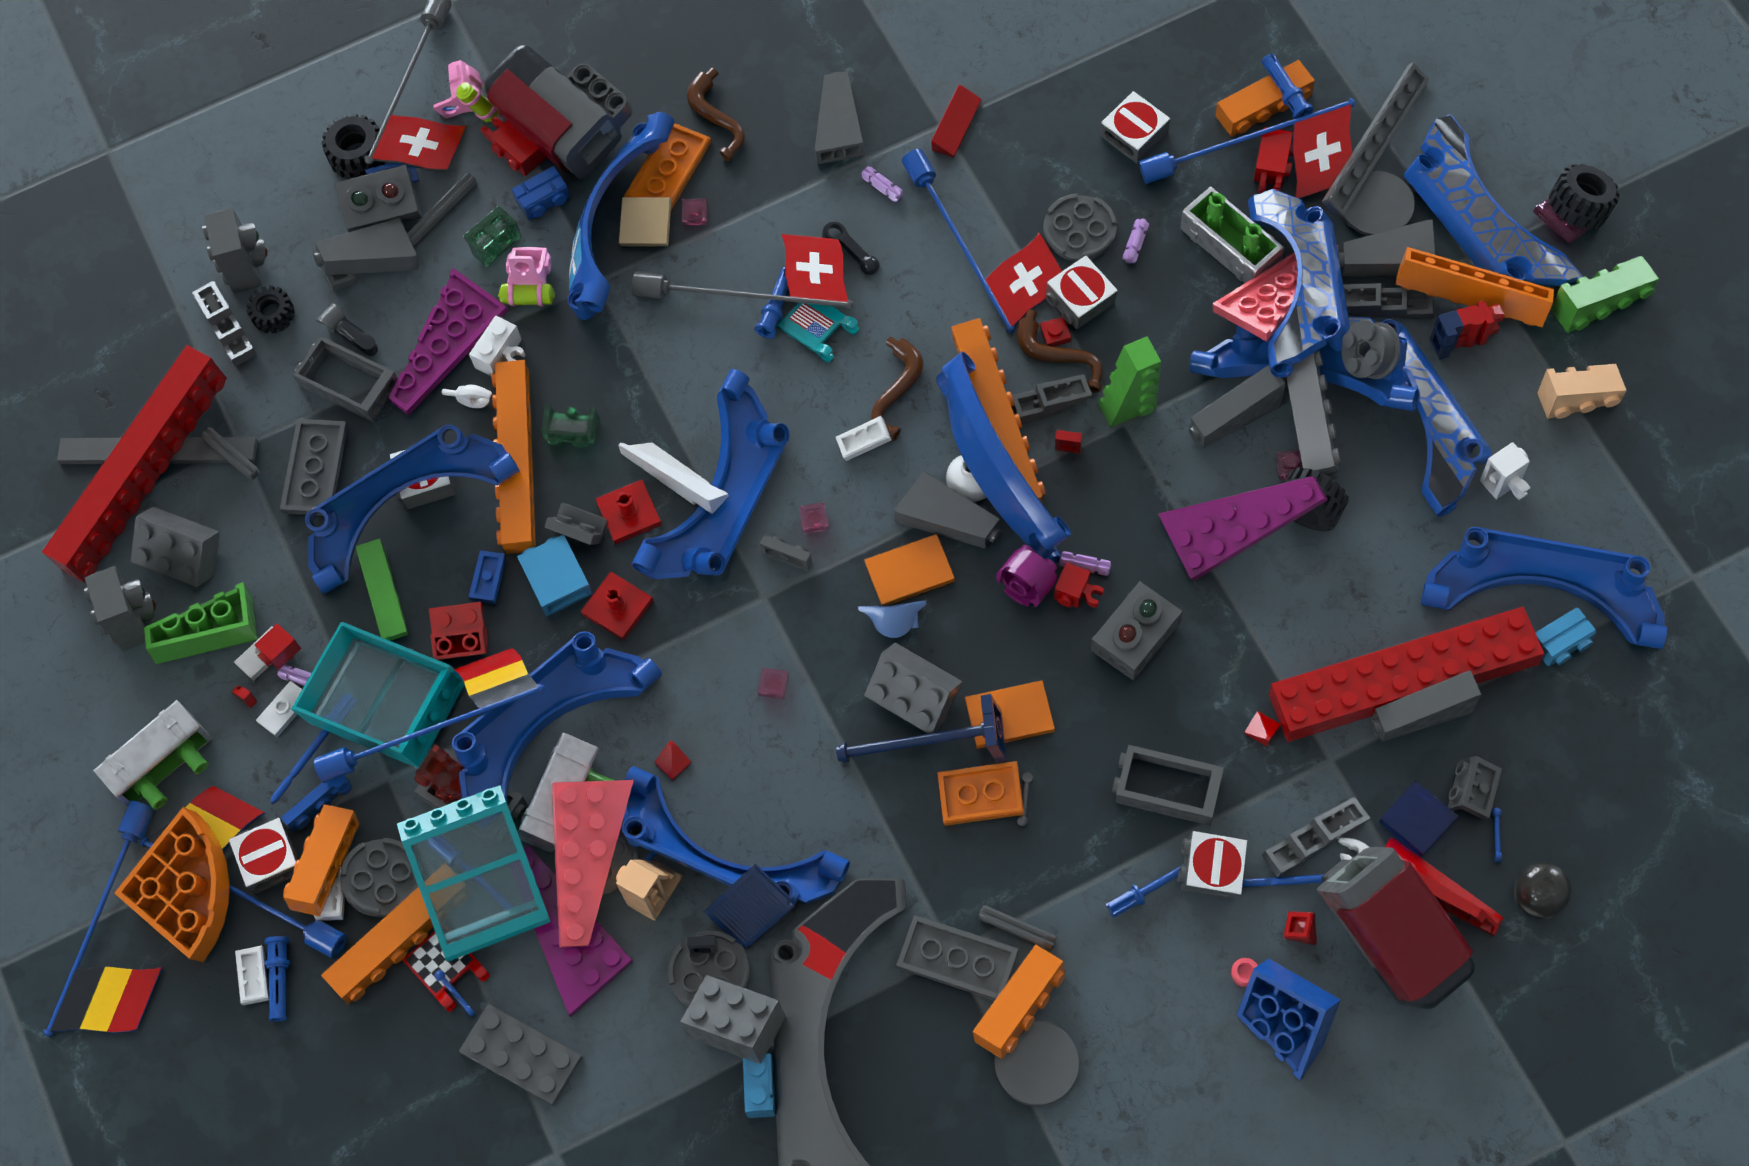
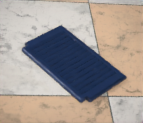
[704,864,794,948]

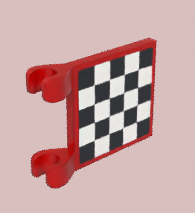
[403,923,490,1012]

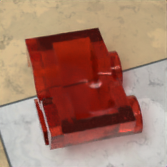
[414,744,464,803]

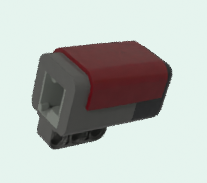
[484,44,633,179]
[1317,847,1475,1009]

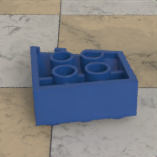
[1237,959,1341,1080]

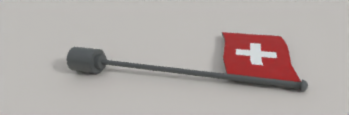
[365,0,466,171]
[632,234,853,310]

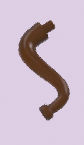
[687,67,745,162]
[1017,310,1103,393]
[871,336,923,441]

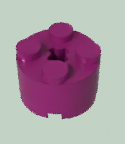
[996,545,1057,607]

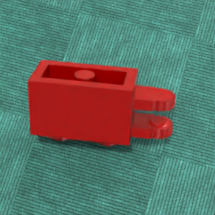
[480,116,546,176]
[1254,127,1294,194]

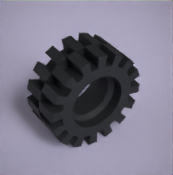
[246,285,295,333]

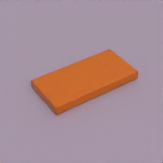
[624,123,711,210]

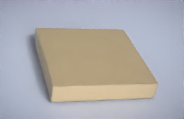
[619,197,672,246]

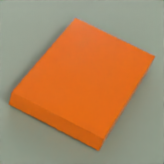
[864,534,955,606]
[965,680,1055,749]
[937,761,1024,826]

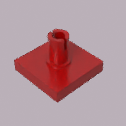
[595,479,662,545]
[581,572,654,641]

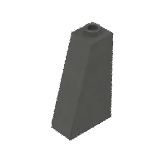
[815,71,864,165]
[313,218,418,275]
[1338,220,1435,277]
[1189,365,1285,448]
[894,472,1001,549]
[1371,670,1481,742]

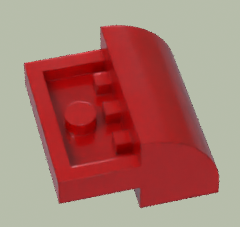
[429,602,488,660]

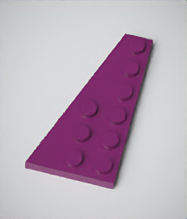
[389,268,508,415]
[1158,476,1327,581]
[508,845,633,1017]

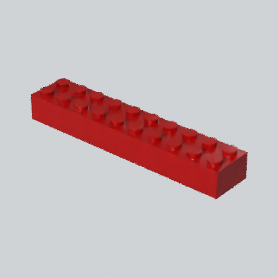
[42,345,227,583]
[1269,606,1544,742]

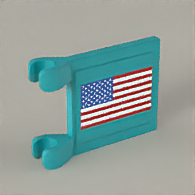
[777,303,859,363]

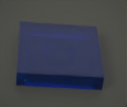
[1379,780,1458,857]

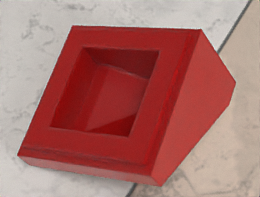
[1244,711,1281,747]
[654,740,692,781]
[1283,911,1317,945]

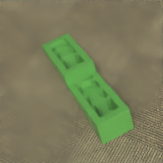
[355,538,408,641]

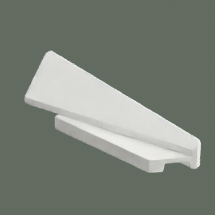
[618,443,729,514]

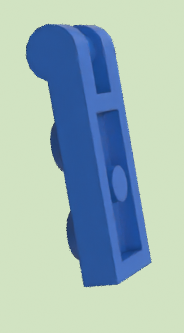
[281,775,352,833]

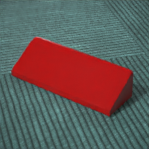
[931,85,981,158]

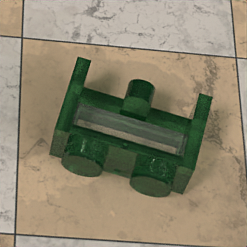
[463,205,522,267]
[541,404,599,447]

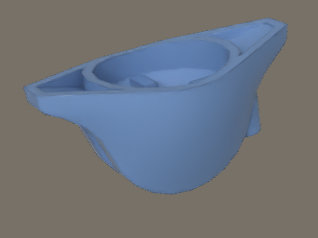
[858,600,926,638]

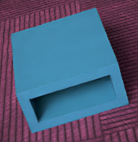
[517,535,593,617]

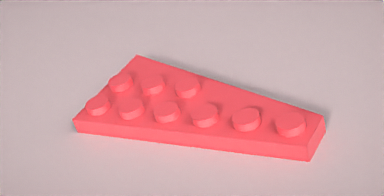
[1213,245,1338,341]
[552,780,634,947]

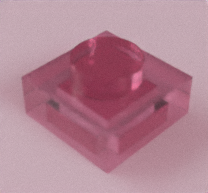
[682,198,707,225]
[1276,450,1303,480]
[799,502,829,533]
[758,668,789,699]

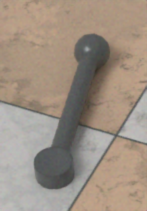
[1017,772,1033,827]

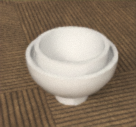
[946,455,986,502]

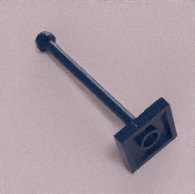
[836,694,1007,763]

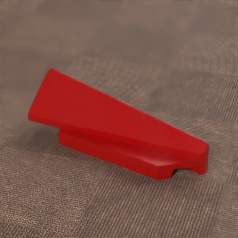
[1385,838,1503,936]

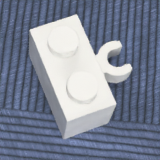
[469,316,525,376]
[1480,442,1530,500]

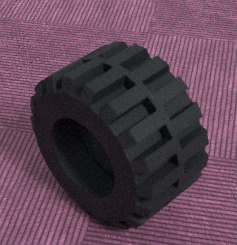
[321,114,385,179]
[1549,164,1620,230]
[1284,468,1349,532]

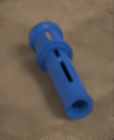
[1261,53,1314,119]
[754,267,789,339]
[265,936,290,1022]

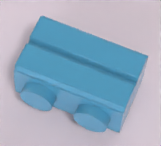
[1535,607,1596,666]
[743,1054,776,1118]

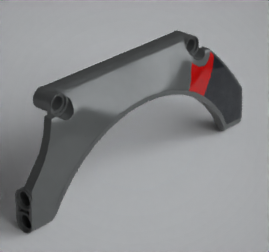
[769,878,907,1166]

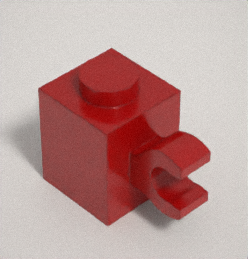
[1054,562,1104,608]
[254,623,301,670]

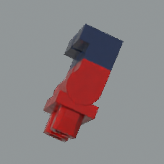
[1430,300,1504,360]

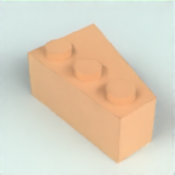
[1537,364,1626,419]
[616,860,683,921]

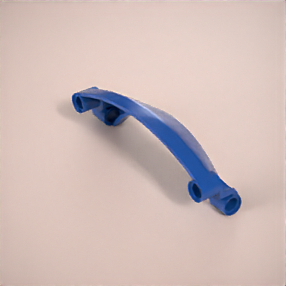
[936,352,1071,564]

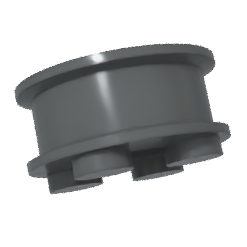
[1342,321,1400,380]

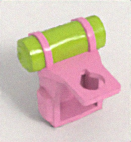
[433,60,498,122]
[498,247,555,307]

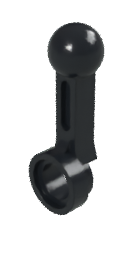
[822,222,880,275]

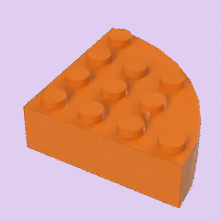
[114,807,230,962]

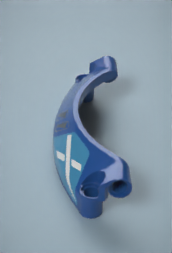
[567,112,675,320]

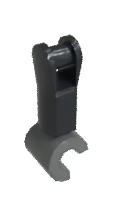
[316,303,378,356]

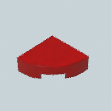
[231,685,257,708]

